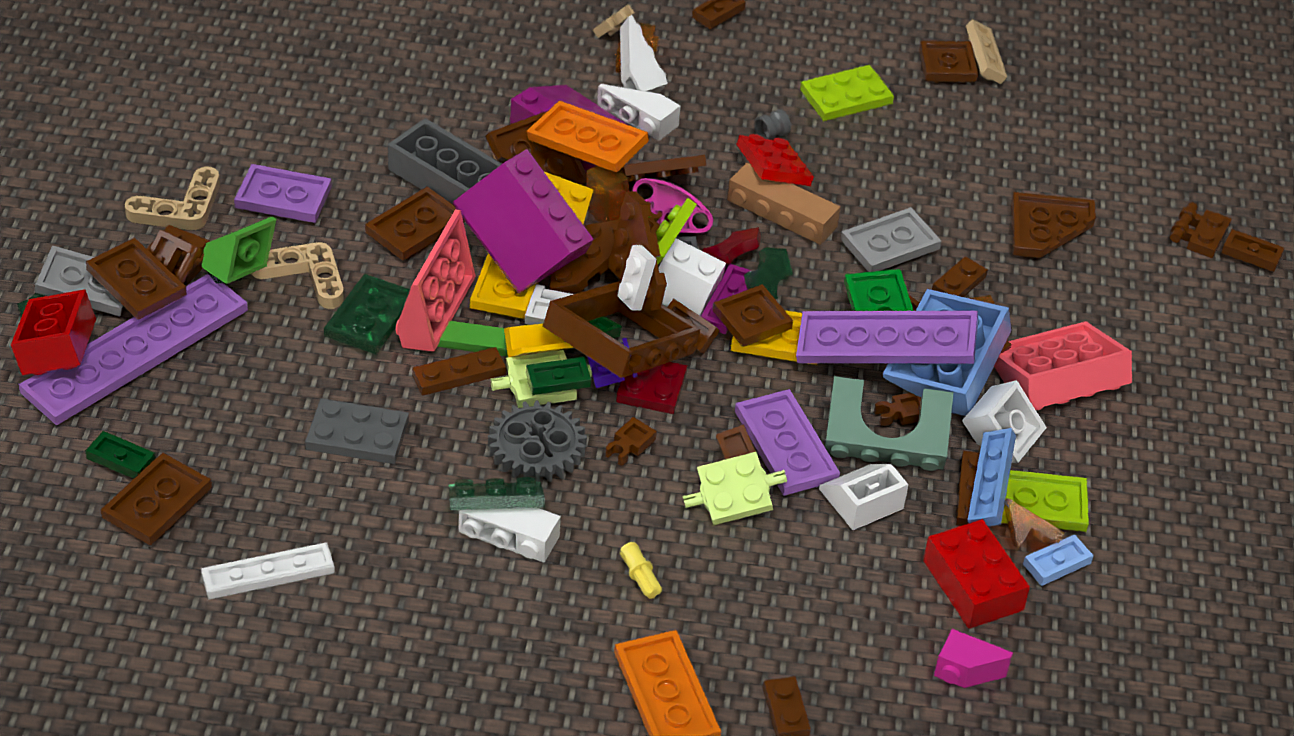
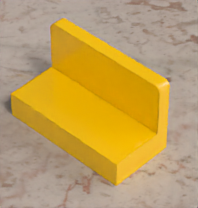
[504,324,574,357]

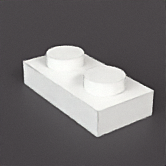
[617,245,657,311]

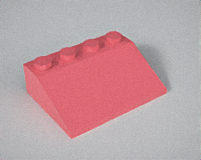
[396,210,476,352]
[994,321,1132,411]

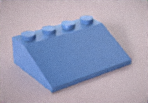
[883,289,1011,416]

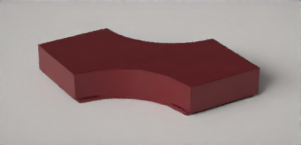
[702,227,761,265]

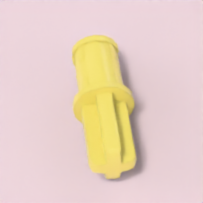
[619,542,662,599]

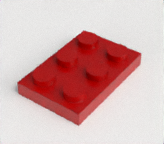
[736,134,814,186]

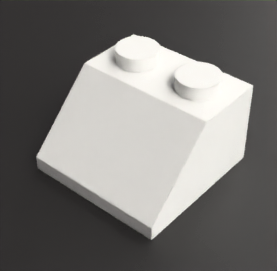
[659,238,726,316]
[962,380,1047,463]

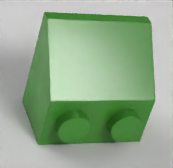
[202,216,276,284]

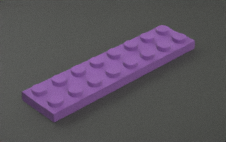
[19,273,248,425]

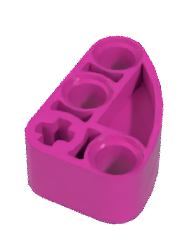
[632,178,713,235]

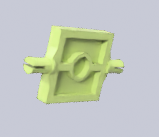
[491,350,592,408]
[683,452,787,525]

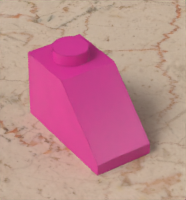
[934,629,1013,688]

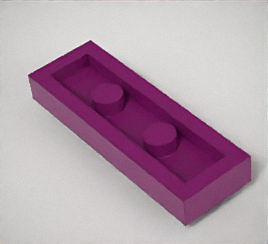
[701,264,757,334]

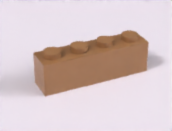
[727,163,840,245]

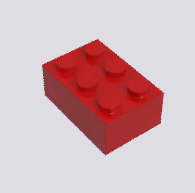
[11,289,96,375]
[923,519,1030,629]

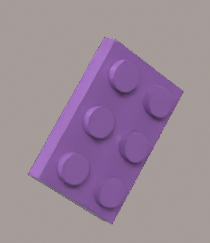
[234,164,332,223]

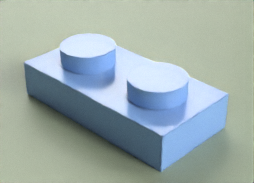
[1023,534,1094,586]

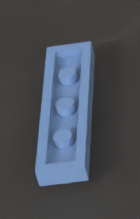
[967,428,1016,526]

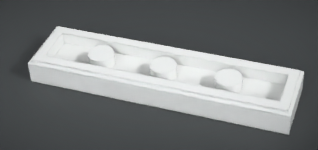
[201,542,335,600]

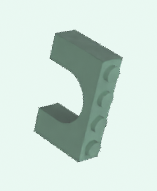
[825,376,954,471]

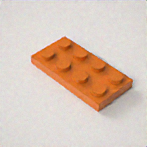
[526,101,649,173]
[614,630,721,736]

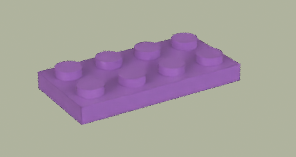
[735,389,840,496]

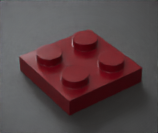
[616,362,688,414]

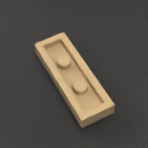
[966,19,1007,84]

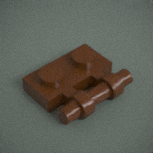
[1170,202,1232,259]

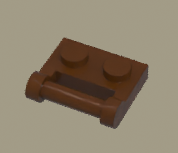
[149,229,204,284]

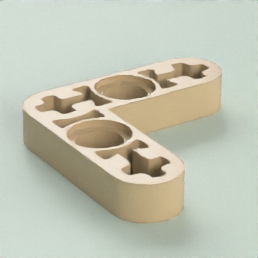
[125,167,220,230]
[251,242,344,309]

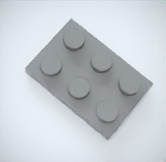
[840,207,941,272]
[34,245,124,316]

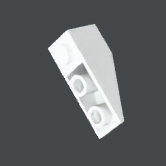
[620,15,668,94]
[597,84,680,141]
[459,506,561,562]

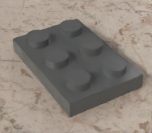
[305,398,409,464]

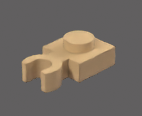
[593,4,635,38]

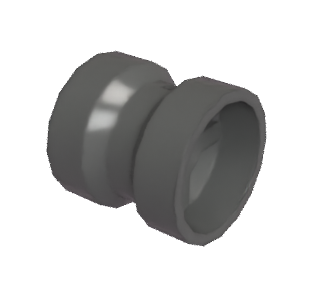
[754,109,791,140]

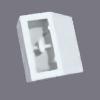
[819,464,909,530]

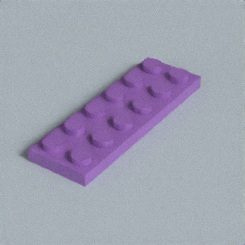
[796,311,978,364]

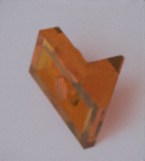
[1004,498,1065,548]

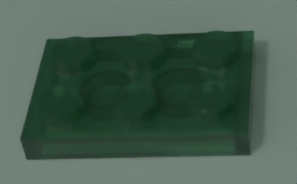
[324,274,410,355]
[448,477,545,510]

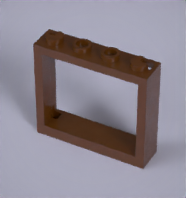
[542,281,701,378]

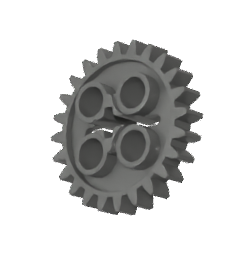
[488,401,587,483]

